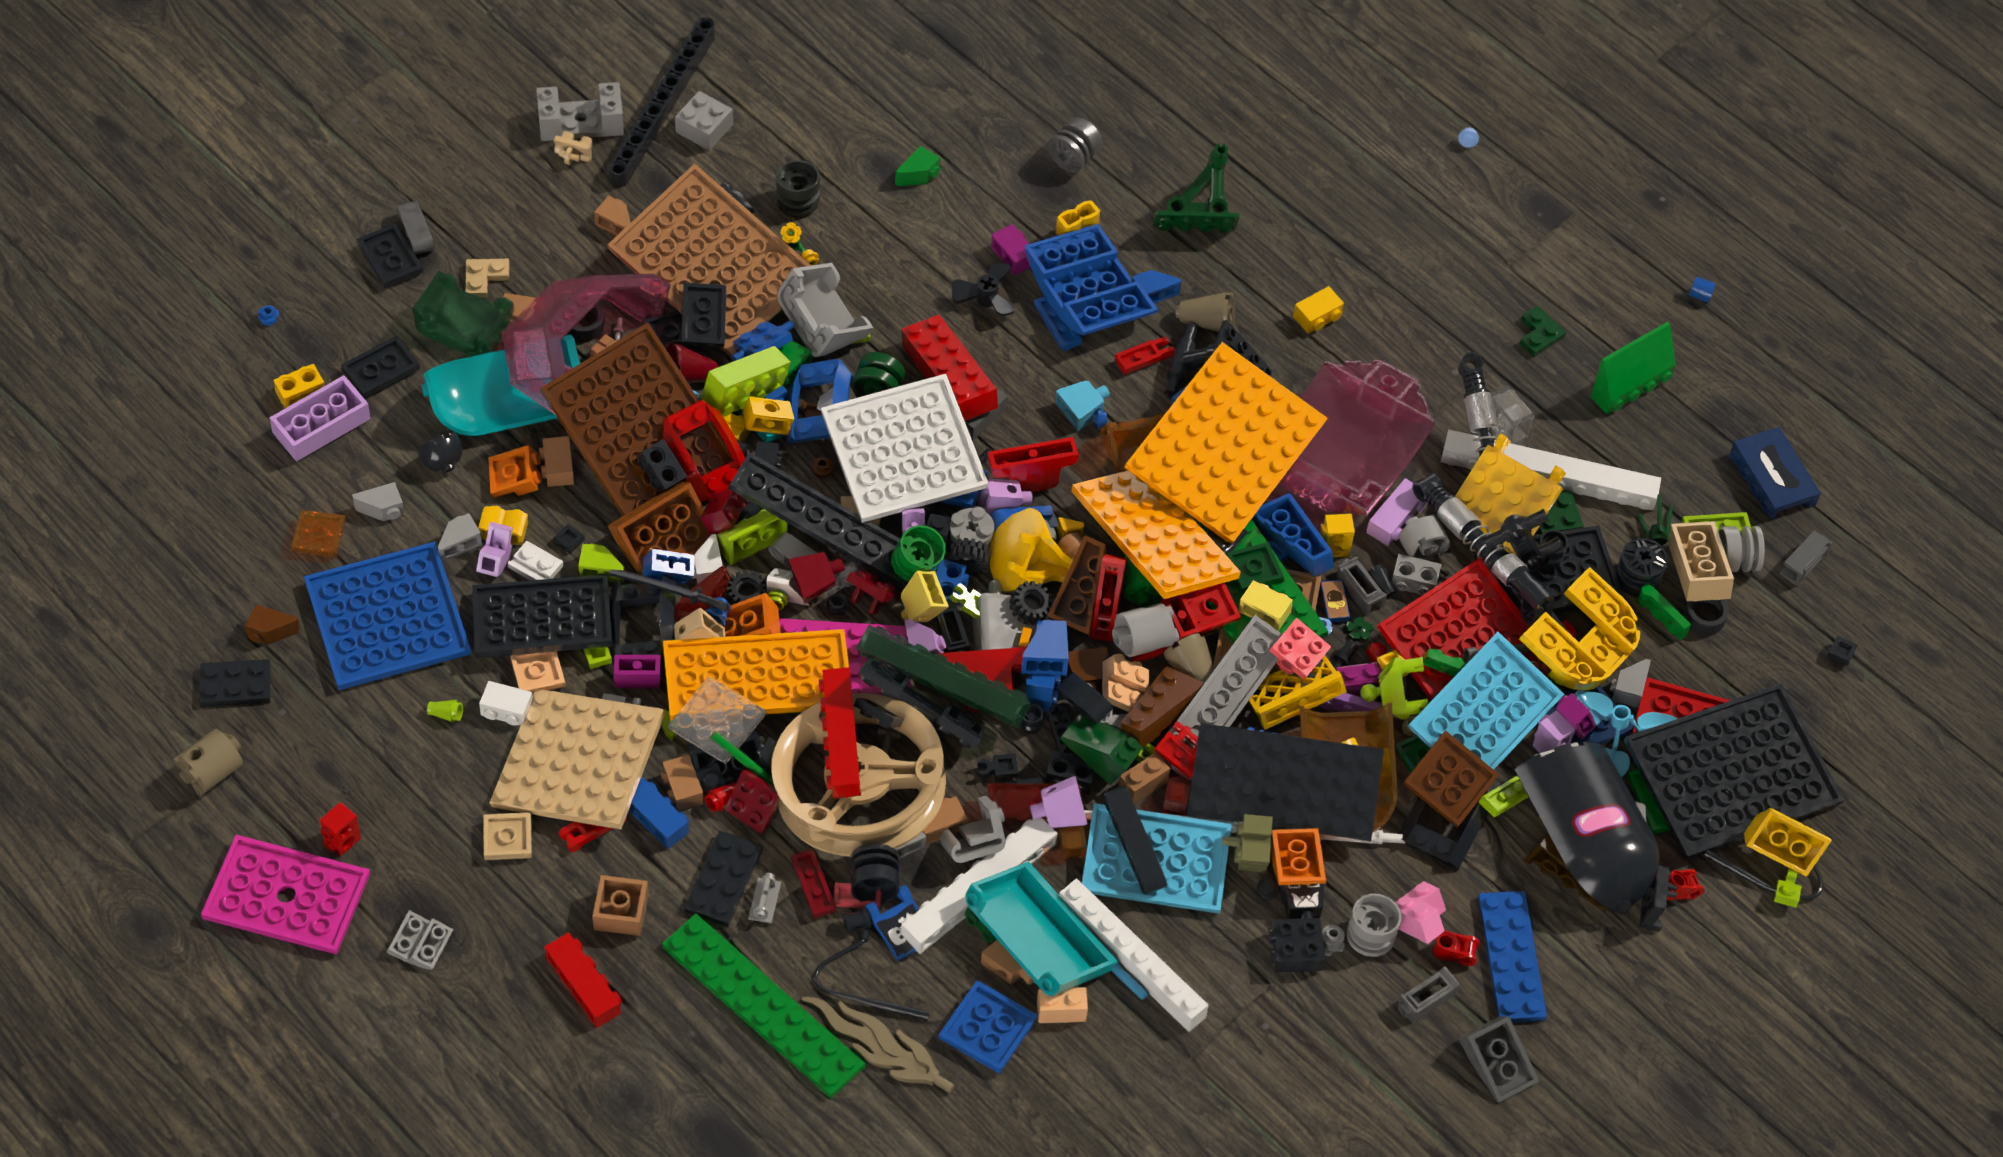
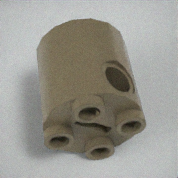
[173,728,243,796]

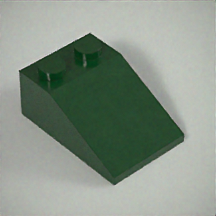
[1060,714,1143,785]

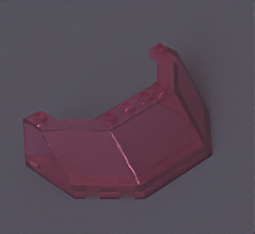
[501,274,671,414]

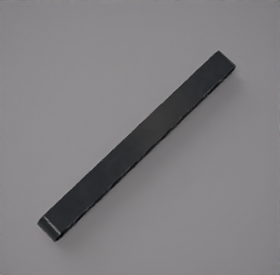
[609,17,715,188]

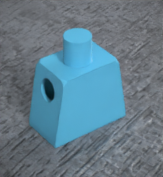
[1055,381,1110,432]

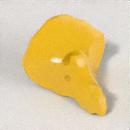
[990,508,1073,592]

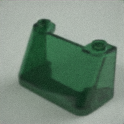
[412,271,514,356]

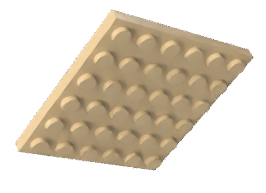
[490,690,665,829]

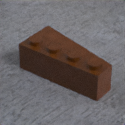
[1047,535,1107,638]
[1121,666,1204,747]

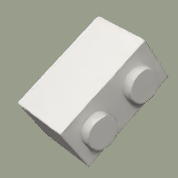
[479,681,533,726]

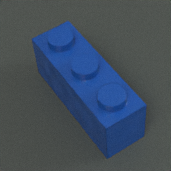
[628,777,689,849]

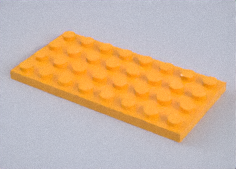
[1071,470,1240,599]
[663,629,853,721]

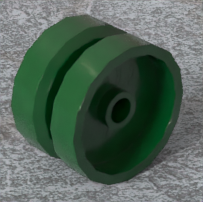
[851,352,905,397]

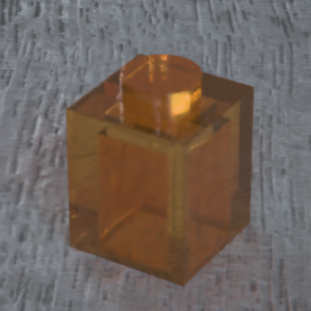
[1058,825,1087,859]

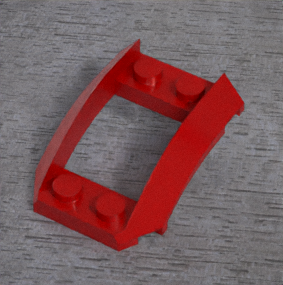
[661,400,745,502]

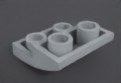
[386,910,453,970]

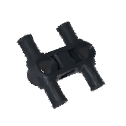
[1482,508,1564,572]

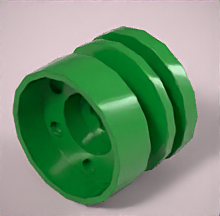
[891,525,946,582]

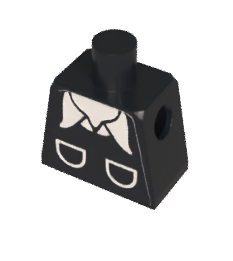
[1279,884,1324,919]

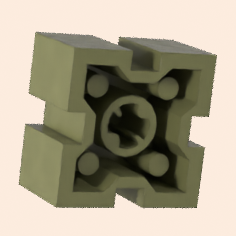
[1222,814,1273,872]

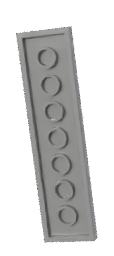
[1153,615,1282,782]

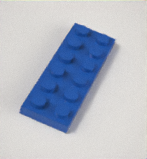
[1478,891,1547,1023]

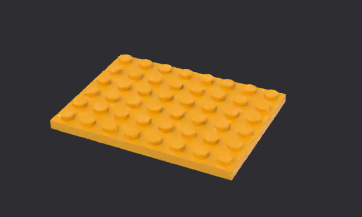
[1124,342,1328,544]

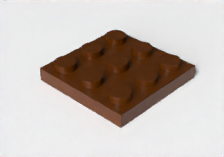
[1403,730,1499,828]

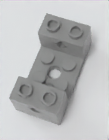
[537,82,624,141]

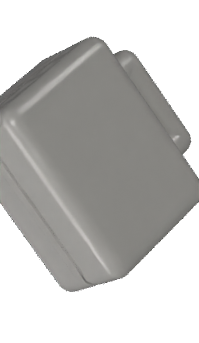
[972,580,1055,651]

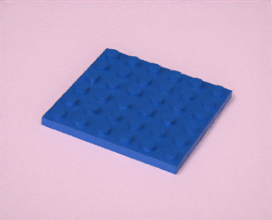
[304,542,471,690]

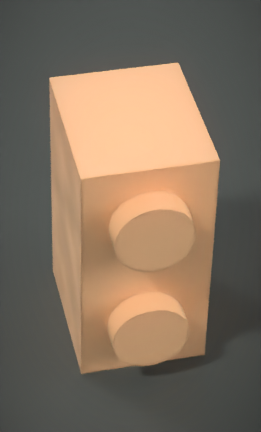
[1037,987,1088,1023]

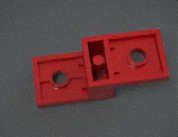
[1130,583,1241,662]

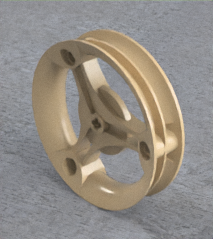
[772,693,946,856]

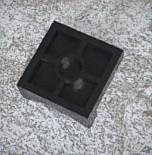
[1639,866,1677,932]

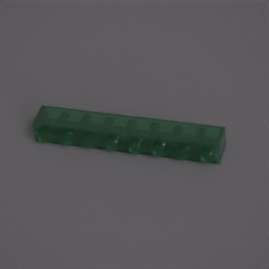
[856,625,1031,729]

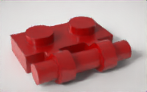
[1154,721,1198,779]

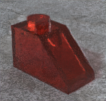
[1162,773,1192,816]

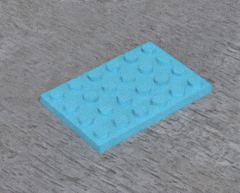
[1407,632,1564,770]
[1082,803,1232,914]

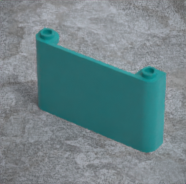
[965,861,1118,996]

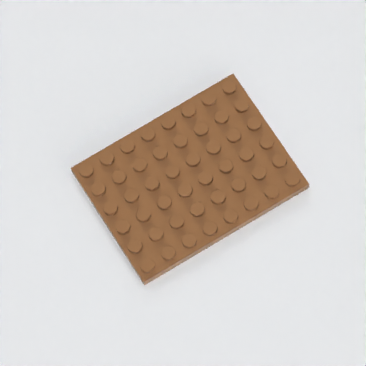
[607,164,811,357]

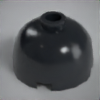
[417,433,463,473]

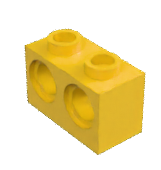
[273,364,325,408]
[1320,514,1355,557]

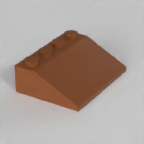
[607,482,711,576]

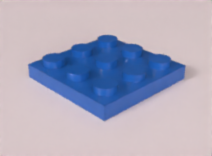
[939,980,1038,1074]

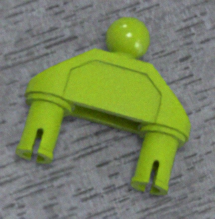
[1360,657,1428,720]

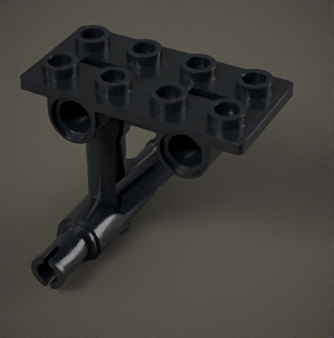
[1164,320,1272,398]

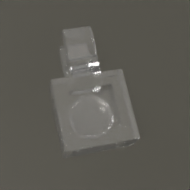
[826,562,857,598]

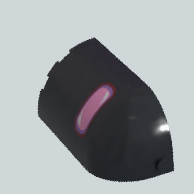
[1515,742,1659,914]

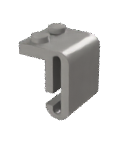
[940,795,1006,863]

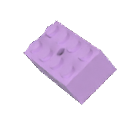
[270,375,371,462]

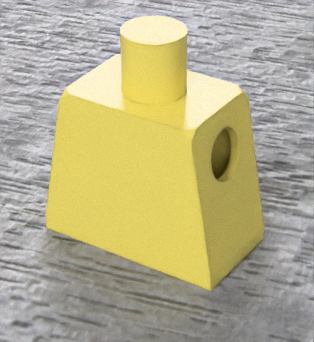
[901,570,949,622]

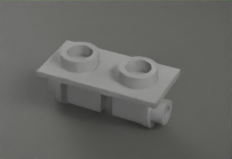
[748,873,781,924]

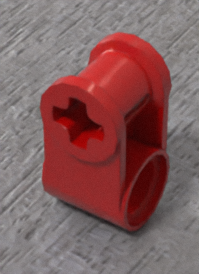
[1667,869,1705,900]
[1432,931,1480,966]

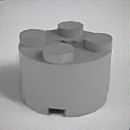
[949,507,994,548]
[1398,514,1450,561]

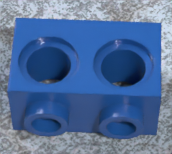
[643,549,694,585]
[936,559,970,606]

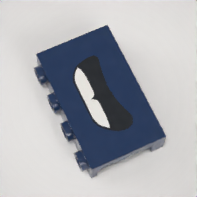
[1730,427,1821,520]

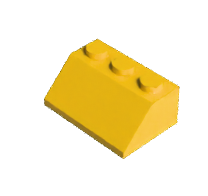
[1744,808,1831,877]

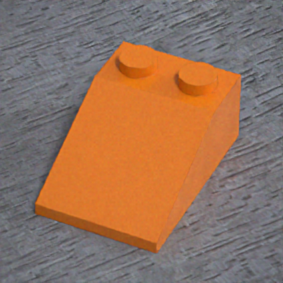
[724,593,781,637]
[1270,828,1326,885]

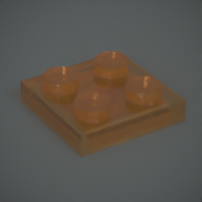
[291,510,346,557]

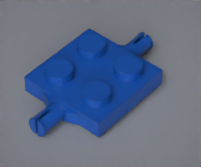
[731,320,794,361]

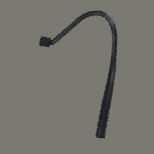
[1703,850,1823,900]
[813,929,930,1021]

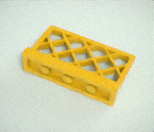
[1248,655,1347,730]

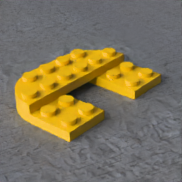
[1519,567,1640,690]

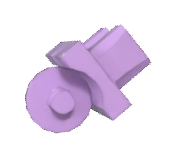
[902,507,925,535]

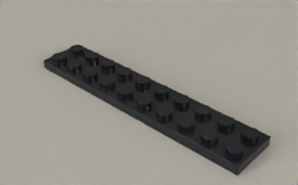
[728,452,938,590]

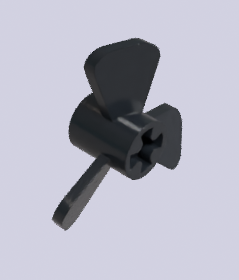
[951,263,1015,316]

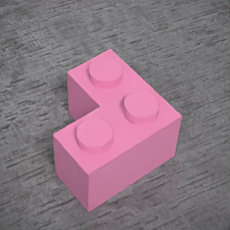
[1396,881,1446,944]

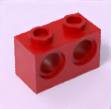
[320,802,361,857]

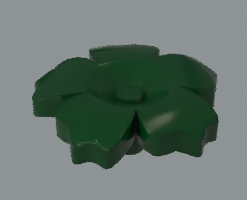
[1346,616,1373,641]

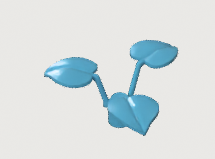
[1575,690,1678,778]

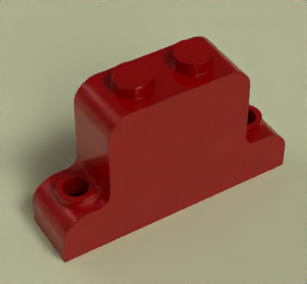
[987,437,1079,492]
[1090,554,1127,642]
[939,647,1027,712]

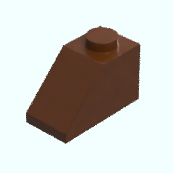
[245,604,300,645]

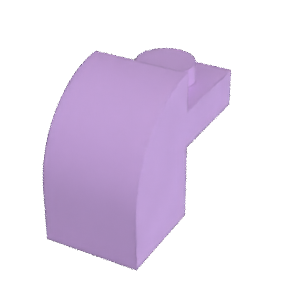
[476,522,513,577]

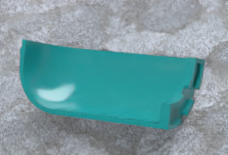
[421,335,580,436]

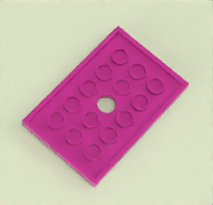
[201,835,370,955]

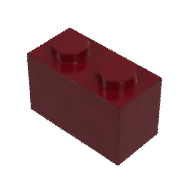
[700,489,745,535]

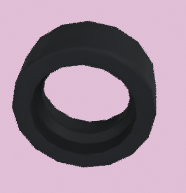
[563,299,605,341]
[1684,599,1729,635]

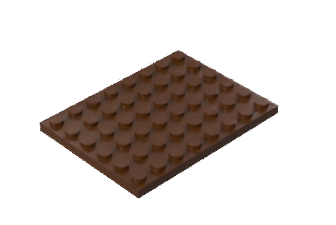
[539,323,733,516]

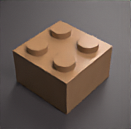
[593,875,649,936]

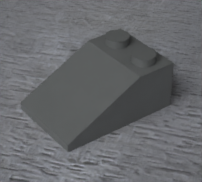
[1459,1016,1539,1102]

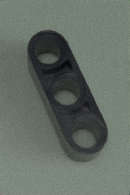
[1056,672,1114,724]

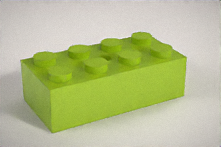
[700,346,791,416]

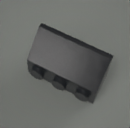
[687,728,766,794]

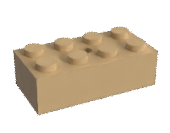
[1668,522,1734,601]

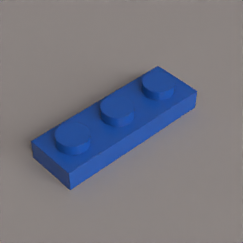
[1034,296,1082,352]

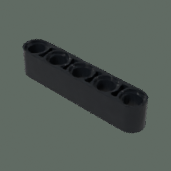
[1102,786,1167,895]

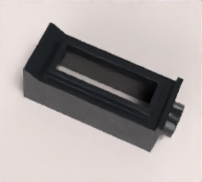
[934,602,970,653]

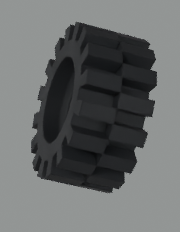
[948,538,991,575]
[727,570,767,605]
[1009,581,1053,625]

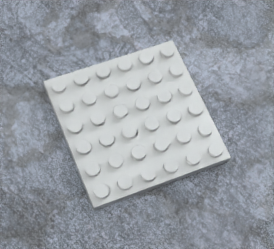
[821,374,989,523]

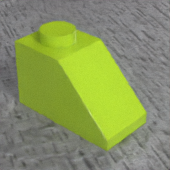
[579,544,624,583]

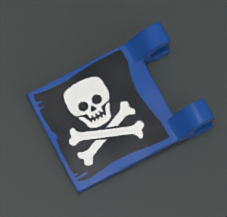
[865,885,919,961]

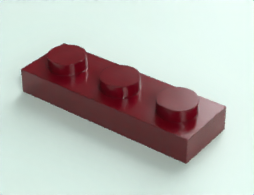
[791,849,836,919]

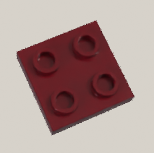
[846,570,901,615]
[725,769,780,834]

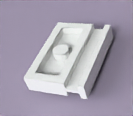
[508,541,563,580]

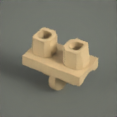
[554,131,592,165]

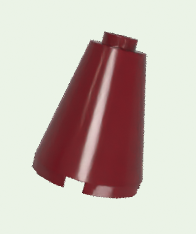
[664,343,718,384]

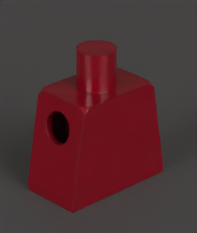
[789,552,845,604]

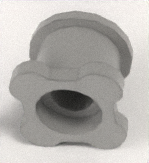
[1322,925,1345,956]

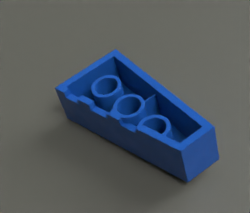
[1252,493,1334,577]
[1024,621,1068,712]

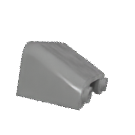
[777,263,873,357]

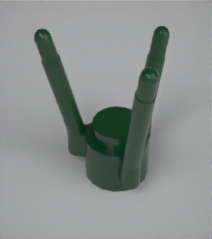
[1637,494,1673,546]

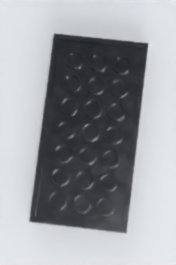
[1187,723,1384,841]

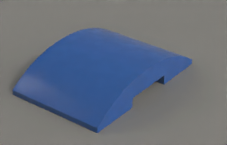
[1024,224,1158,335]

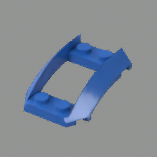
[786,359,853,444]

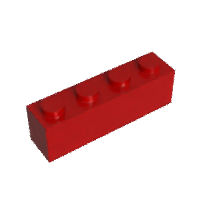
[544,932,622,1028]

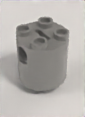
[1112,603,1179,658]

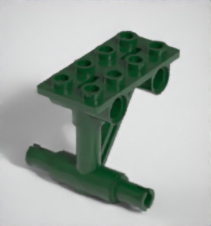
[1153,143,1240,232]

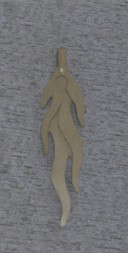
[802,997,955,1093]

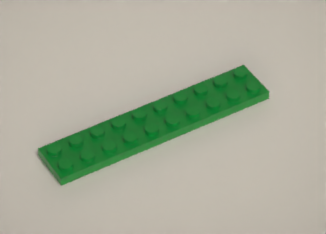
[662,914,865,1099]

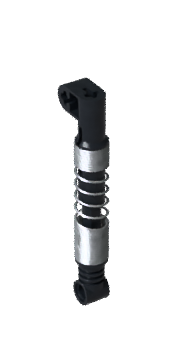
[1458,352,1541,535]
[1412,473,1554,627]

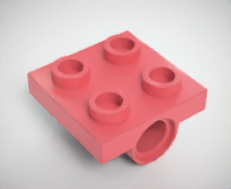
[1269,618,1331,680]

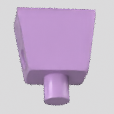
[978,479,1032,515]
[1030,776,1087,828]

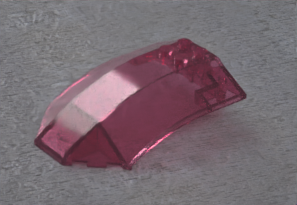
[1280,359,1435,516]

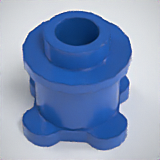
[705,597,731,627]

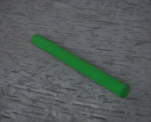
[710,731,775,788]

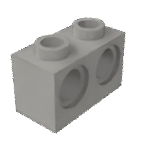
[1392,554,1442,596]

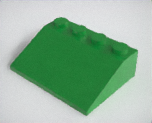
[1590,322,1676,414]

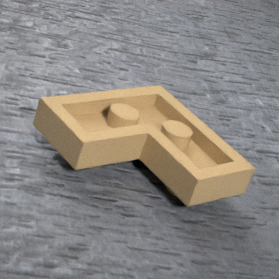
[466,259,509,298]

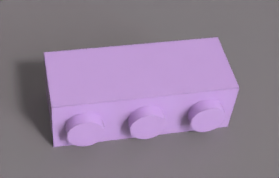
[1366,478,1427,546]

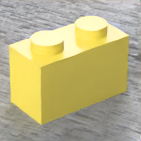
[1239,580,1293,631]

